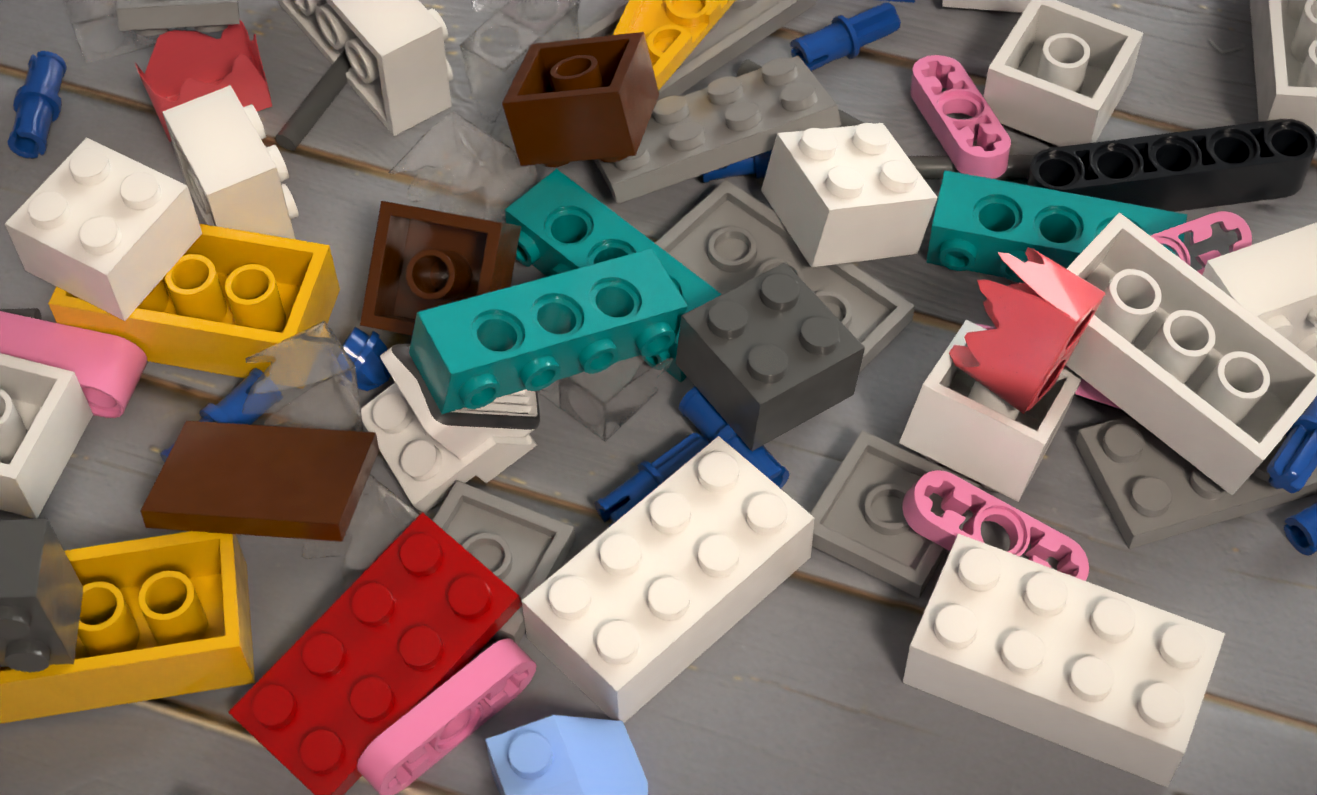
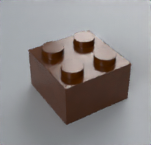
[502,32,659,168]
[360,201,521,335]

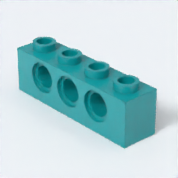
[504,169,722,383]
[926,170,1187,282]
[409,248,688,414]

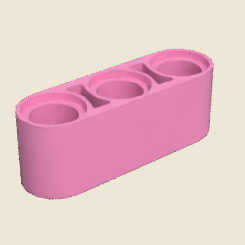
[0,311,148,418]

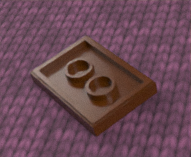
[140,421,379,542]

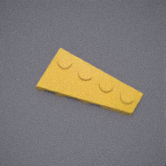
[613,0,736,91]

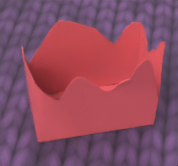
[135,20,272,142]
[949,247,1105,414]

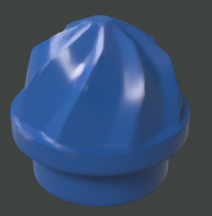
[328,327,391,391]

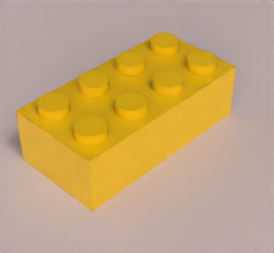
[48,224,340,388]
[0,531,255,724]

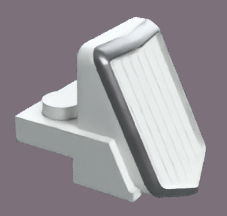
[357,344,540,514]

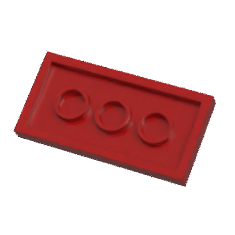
[228,512,522,795]

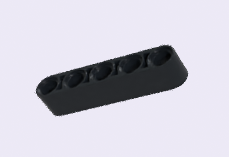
[1026,119,1317,212]

